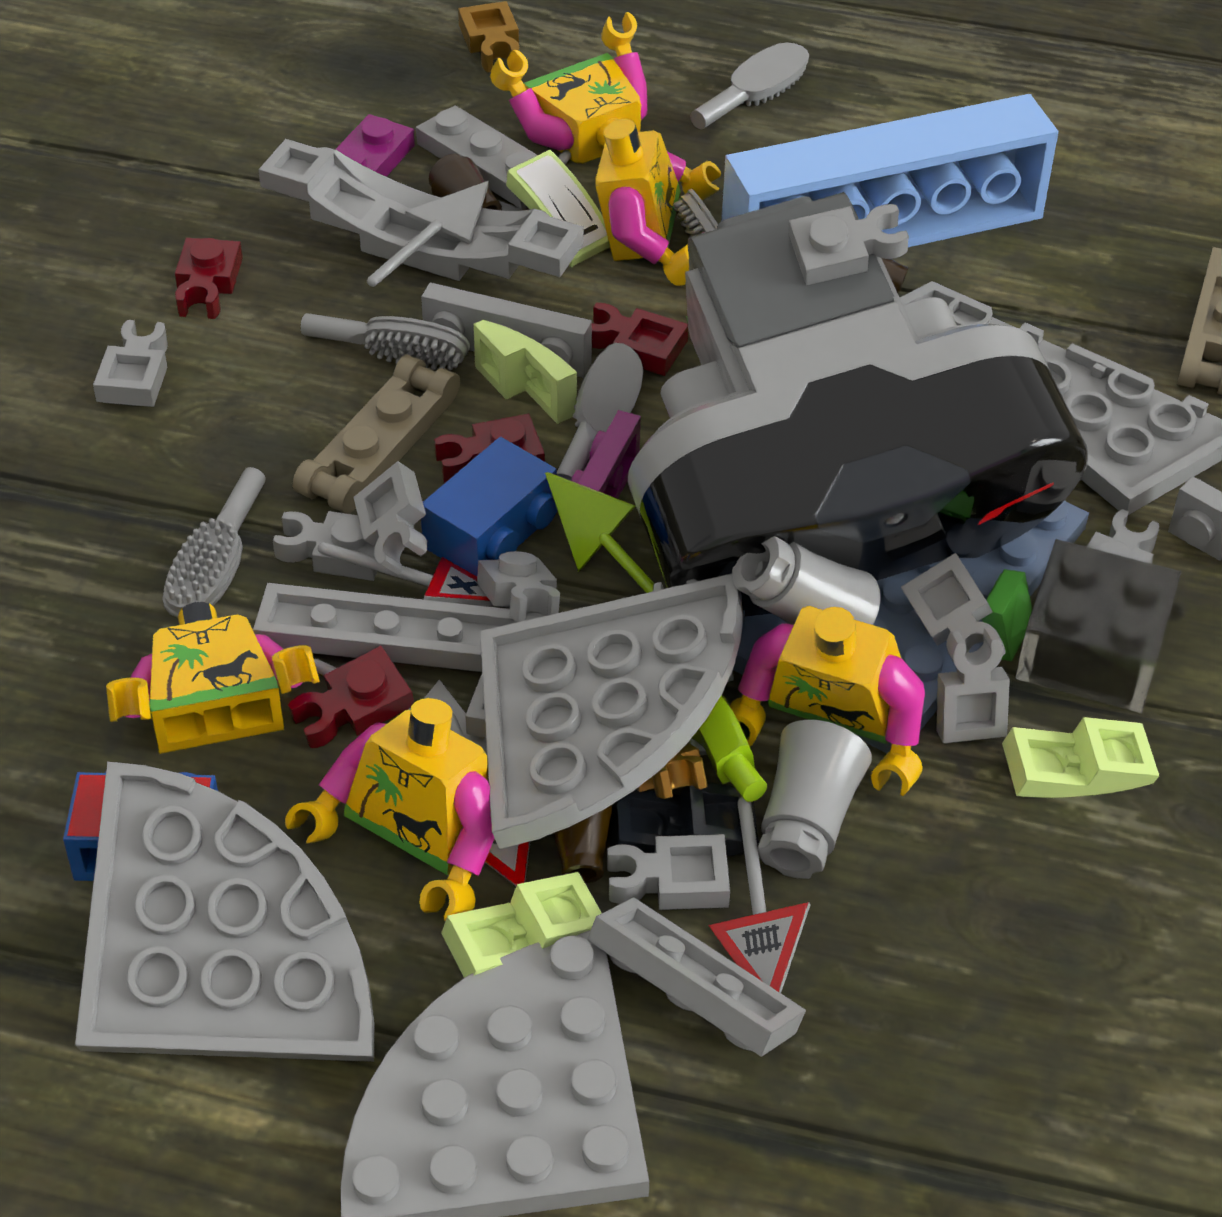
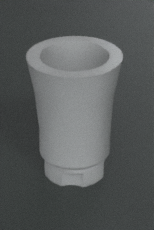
[732,533,880,625]
[758,720,872,879]

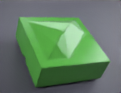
[981,569,1034,661]

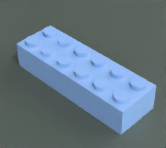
[721,94,1059,247]

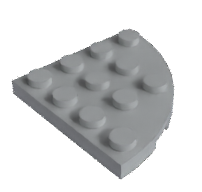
[480,574,743,850]
[75,761,374,1062]
[341,930,649,1217]

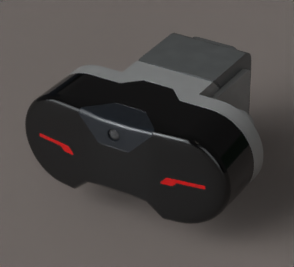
[628,192,1088,617]

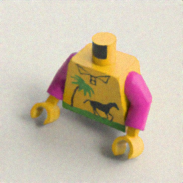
[490,12,647,164]
[596,119,721,286]
[106,602,320,754]
[730,606,925,796]
[285,698,495,921]

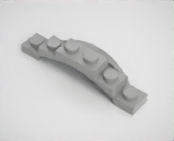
[259,139,584,281]

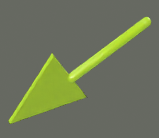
[545,472,654,593]

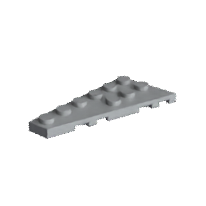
[900,281,1222,515]

